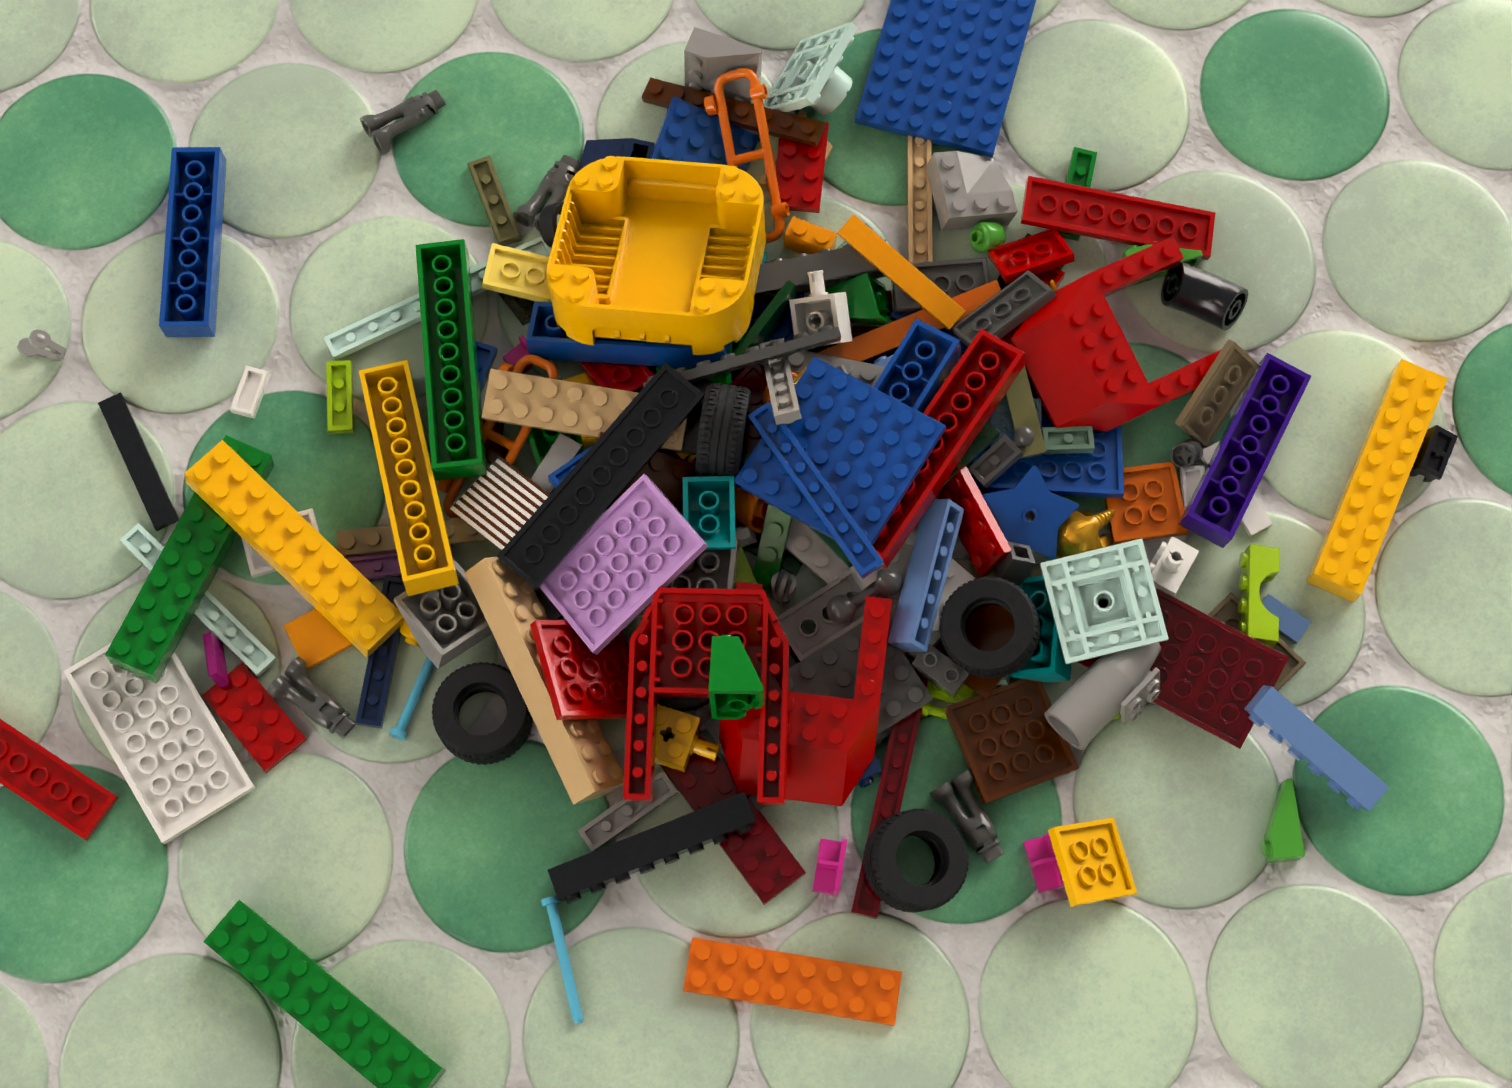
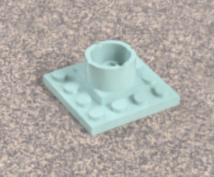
[763,22,857,116]
[1040,538,1169,665]

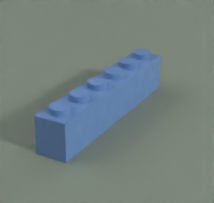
[887,499,964,652]
[1244,685,1389,811]

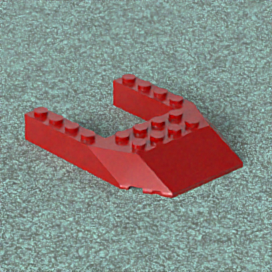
[1010,237,1222,432]
[719,581,892,806]
[623,587,789,805]

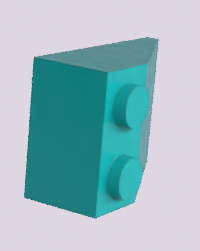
[683,476,736,550]

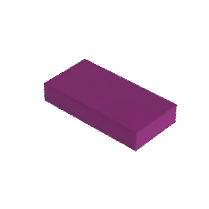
[203,631,229,688]

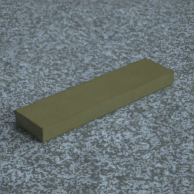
[467,156,522,246]
[1005,366,1047,459]

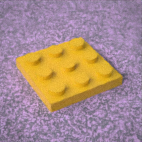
[1048,817,1137,907]

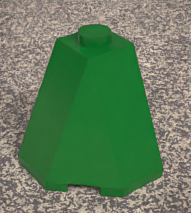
[825,273,890,325]
[709,635,765,720]

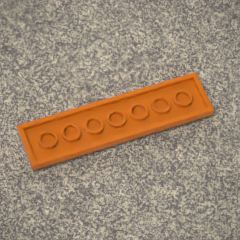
[683,937,902,1026]

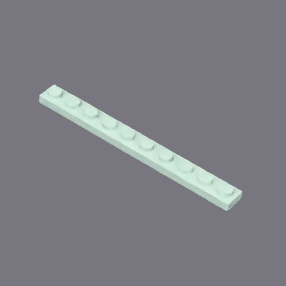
[323,236,551,361]

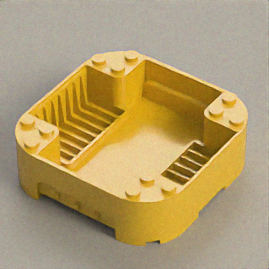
[547,156,766,355]

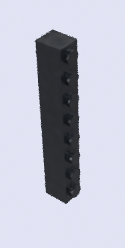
[548,792,757,904]

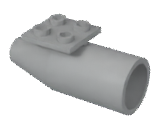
[1044,643,1161,750]

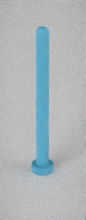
[389,656,434,741]
[541,896,583,1024]

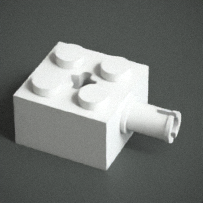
[789,270,853,345]
[1149,536,1199,597]

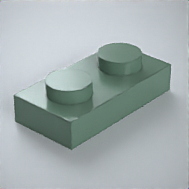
[1041,426,1095,454]

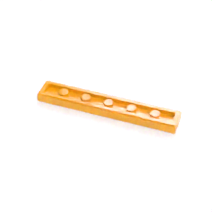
[837,214,966,330]

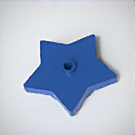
[982,465,1079,559]

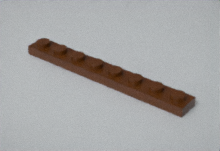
[642,77,825,147]

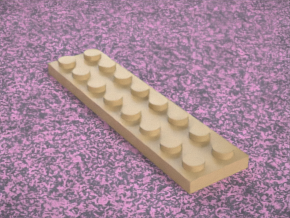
[481,369,688,452]

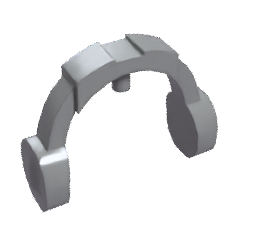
[17,329,67,361]

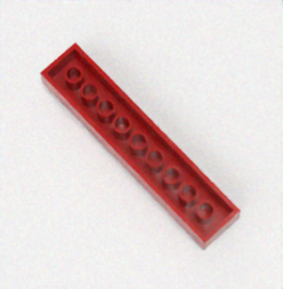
[873,329,1025,569]

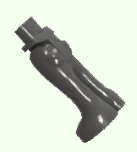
[360,90,446,155]
[513,155,580,232]
[267,656,356,738]
[929,770,1004,864]

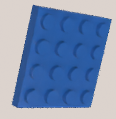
[649,96,759,172]

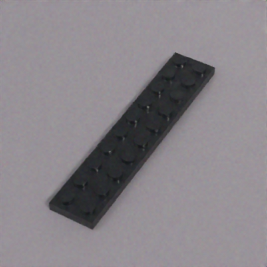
[497,362,705,590]

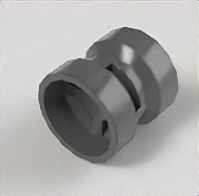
[1171,439,1203,468]

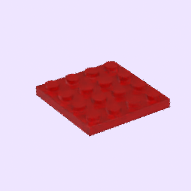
[530,620,629,720]

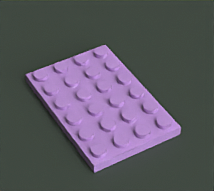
[540,474,708,654]

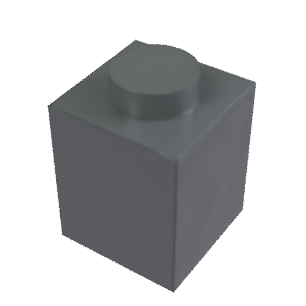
[996,541,1035,585]

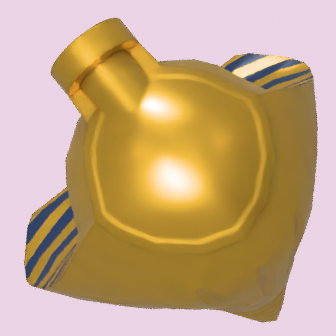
[1053,509,1116,560]

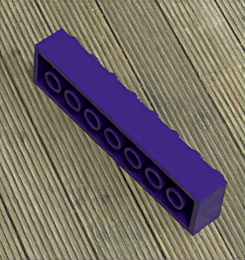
[1178,353,1311,548]

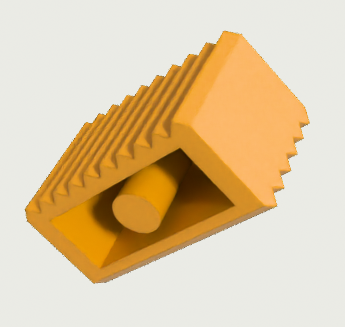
[783,216,837,255]

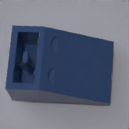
[578,138,655,171]

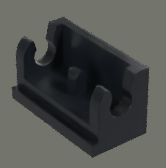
[1409,425,1458,482]

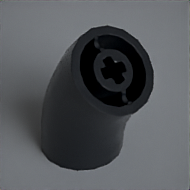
[1161,262,1248,331]

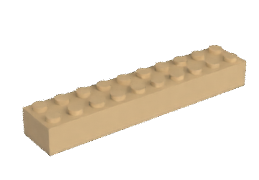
[464,557,624,805]

